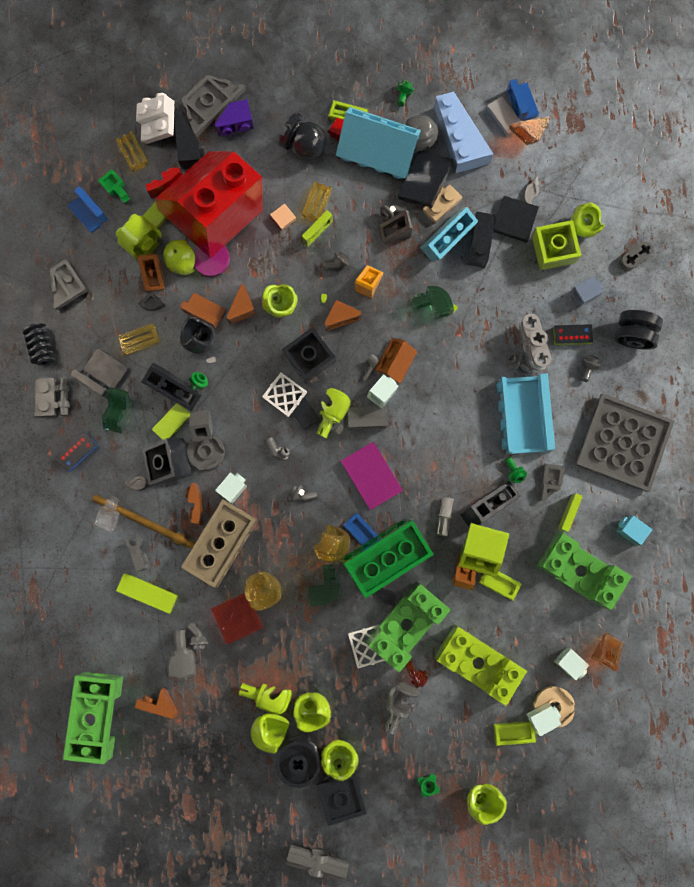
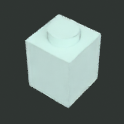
[367,374,398,409]
[216,472,247,504]
[554,647,589,680]
[526,703,562,736]

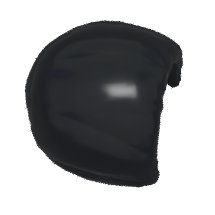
[180,316,216,354]

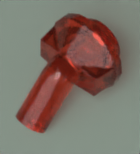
[405,661,428,689]

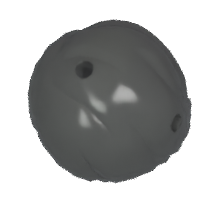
[405,115,438,152]

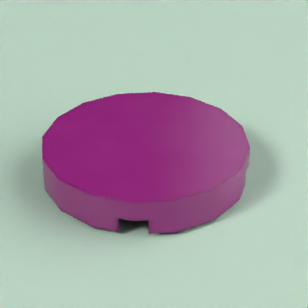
[194,245,230,278]

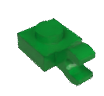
[98,169,130,203]

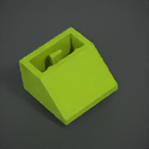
[458,523,509,577]

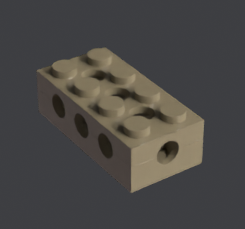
[181,499,258,588]

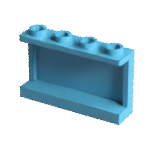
[336,107,421,179]
[496,373,555,455]

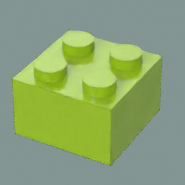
[531,220,581,270]

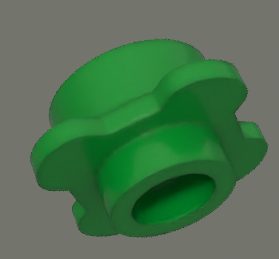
[417,774,440,797]

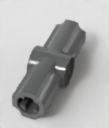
[286,845,349,882]

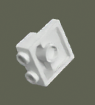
[136,93,174,144]

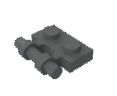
[35,377,70,417]

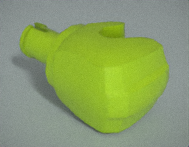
[316,388,350,438]
[239,683,292,715]

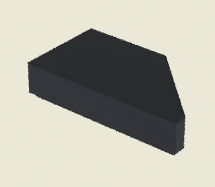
[293,393,320,430]

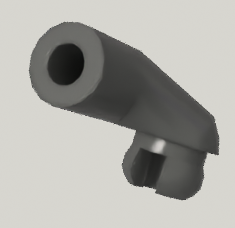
[264,437,290,460]

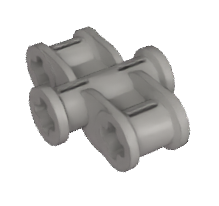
[519,314,551,371]

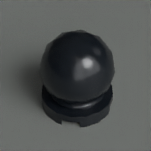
[279,113,326,160]

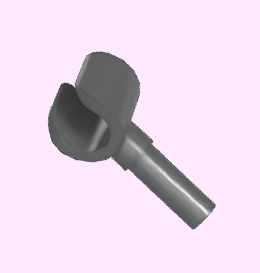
[362,354,379,381]

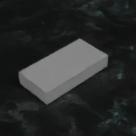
[487,96,523,137]

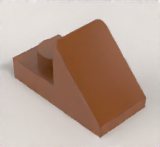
[451,553,476,591]
[135,687,178,719]

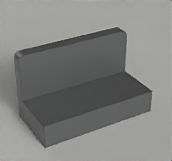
[348,406,387,430]

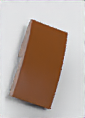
[185,483,203,525]

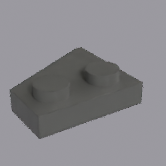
[50,259,88,310]

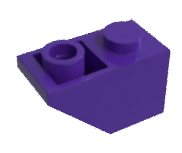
[215,99,254,136]

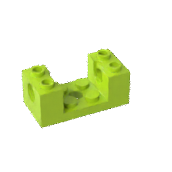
[434,624,527,706]

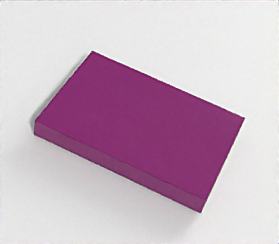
[341,441,403,510]

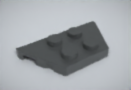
[182,74,246,138]

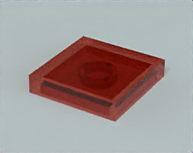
[211,592,263,645]

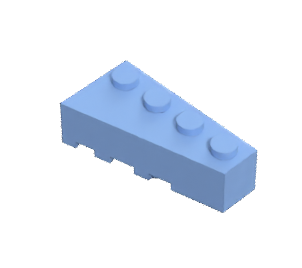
[434,92,493,173]

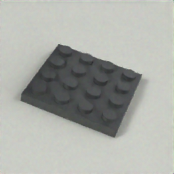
[575,393,675,492]

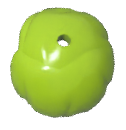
[570,202,605,238]
[163,239,195,276]
[262,284,298,318]
[294,692,331,733]
[251,713,289,753]
[321,740,358,781]
[467,783,507,825]

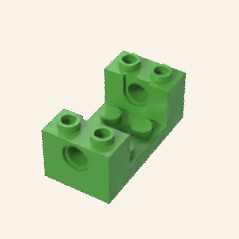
[536,533,632,610]
[366,581,451,673]
[63,672,123,764]

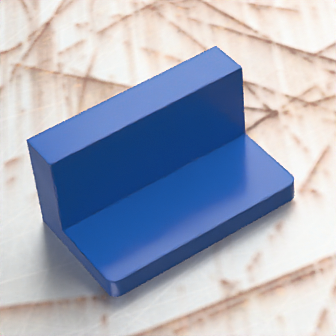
[506,79,539,122]
[68,186,108,233]

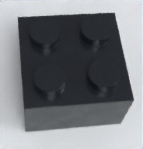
[282,327,336,384]

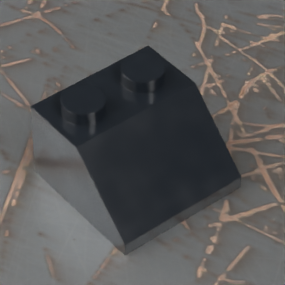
[141,438,192,486]

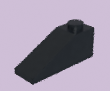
[174,109,205,169]
[467,211,495,268]
[141,362,201,411]
[460,481,521,527]

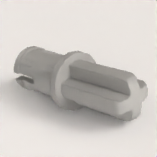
[437,497,454,536]

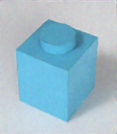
[616,515,652,546]

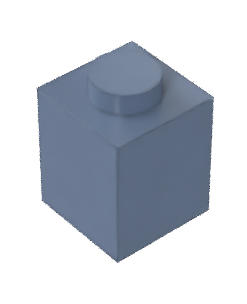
[570,276,603,308]

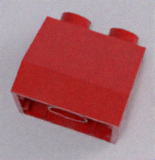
[155,151,263,258]

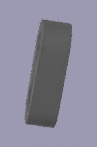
[620,242,654,271]

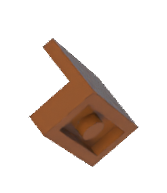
[180,293,226,329]
[375,338,417,383]

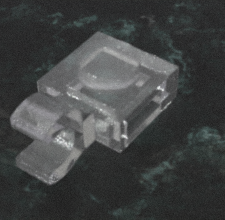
[94,496,120,532]

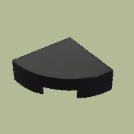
[138,291,165,311]

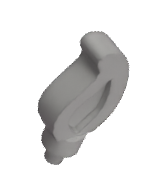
[524,176,539,204]

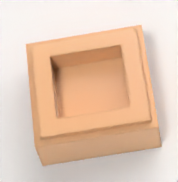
[270,204,296,230]

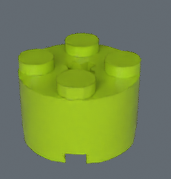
[115,214,161,260]

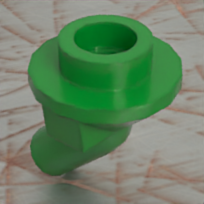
[397,80,415,107]
[189,372,208,390]
[505,456,527,484]

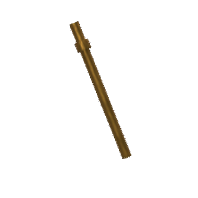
[92,494,196,549]

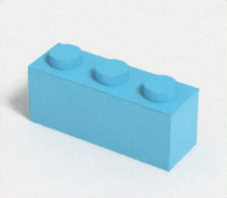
[420,207,478,262]

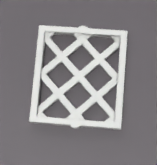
[262,372,307,417]
[348,625,385,668]

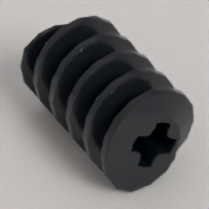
[22,323,56,365]

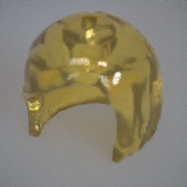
[313,525,350,563]
[245,572,282,611]

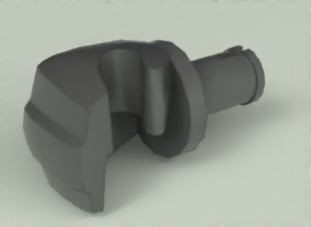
[168,630,196,682]
[384,682,420,734]

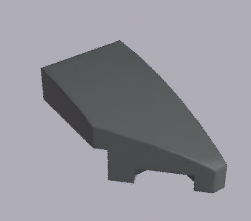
[541,463,565,501]

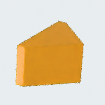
[355,265,384,299]

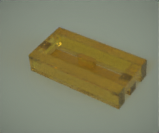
[116,131,149,172]
[302,181,332,221]
[118,323,160,355]

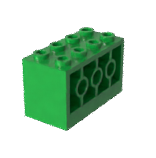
[340,518,434,599]

